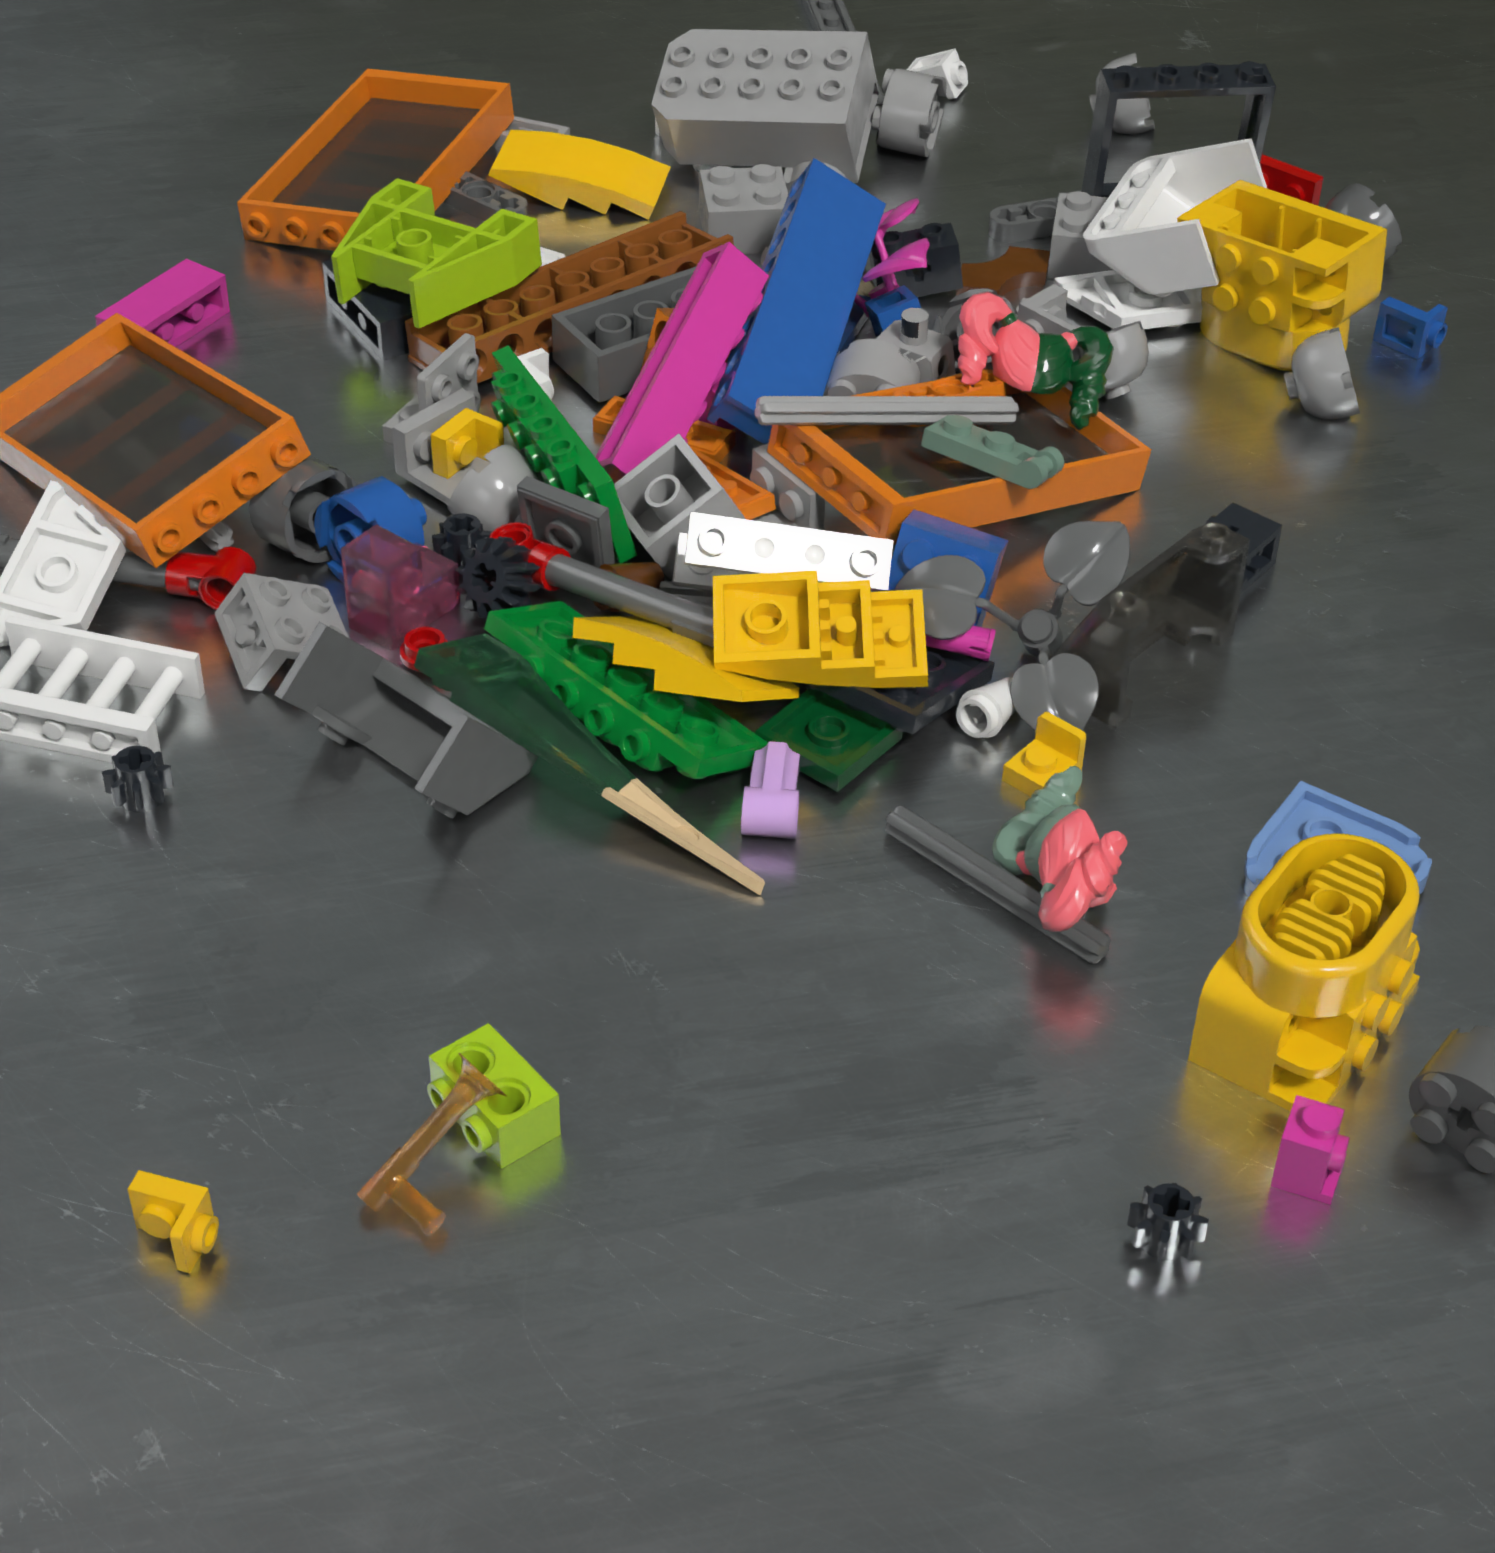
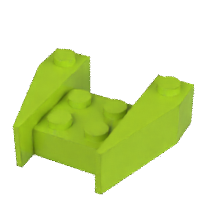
[331,178,542,328]

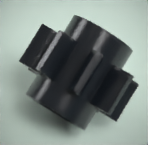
[432,513,492,574]
[102,746,174,813]
[1127,1183,1209,1262]

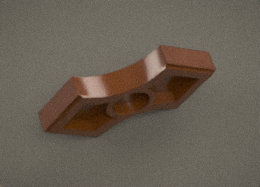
[956,246,1050,297]

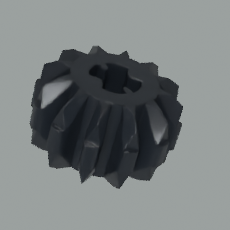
[454,536,541,620]

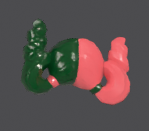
[958,292,1114,430]

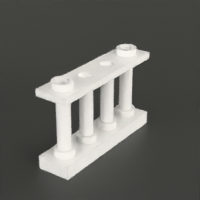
[672,512,893,592]
[0,616,205,763]

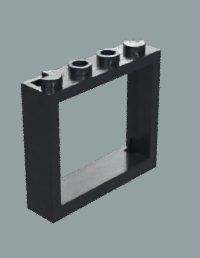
[1081,61,1276,197]

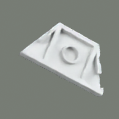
[1054,270,1202,329]
[0,480,126,647]

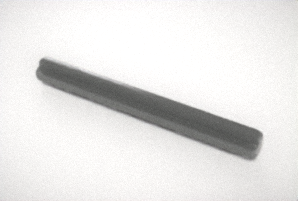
[885,806,1111,964]

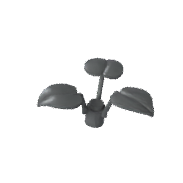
[895,521,1130,731]

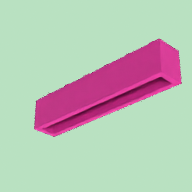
[595,242,769,484]

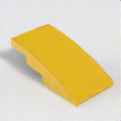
[488,130,671,220]
[713,570,928,688]
[572,616,799,702]

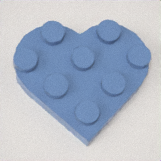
[1244,781,1432,897]

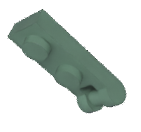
[921,415,1064,489]

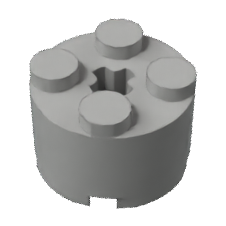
[872,68,946,157]
[823,338,921,444]

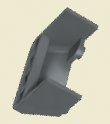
[274,621,539,819]

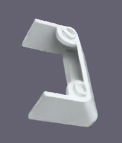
[1083,138,1268,297]

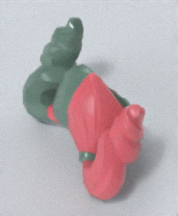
[992,766,1128,932]

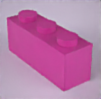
[95,259,230,347]

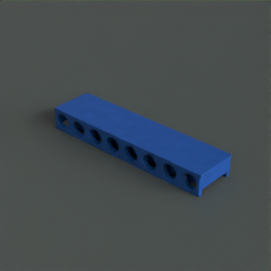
[707,158,886,444]

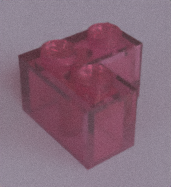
[341,525,460,651]

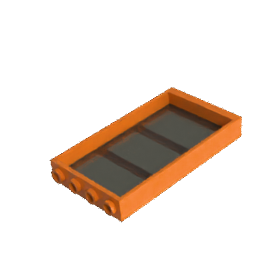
[237,68,514,251]
[0,313,311,568]
[767,381,1152,545]

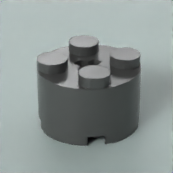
[249,455,358,563]
[1409,1025,1495,1174]

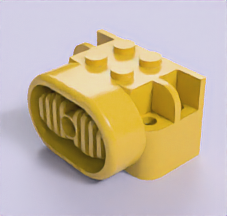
[1177,180,1387,371]
[1188,833,1420,1112]

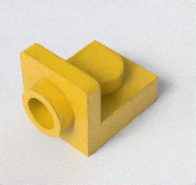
[431,408,504,479]
[1002,712,1086,797]
[127,1170,219,1274]

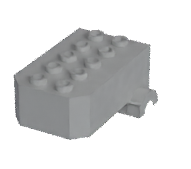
[651,29,879,194]

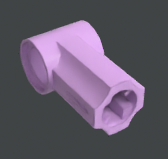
[741,742,800,839]

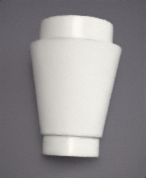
[956,677,1016,738]

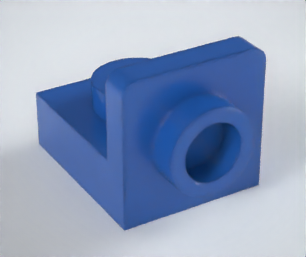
[1373,296,1448,360]

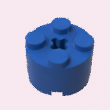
[314,476,427,590]

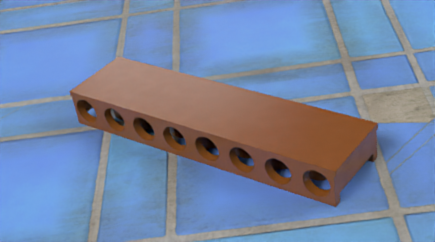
[405,211,734,383]

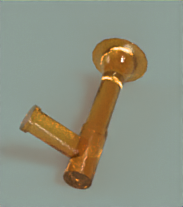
[357,1053,507,1235]

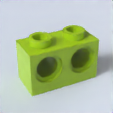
[427,1023,561,1169]

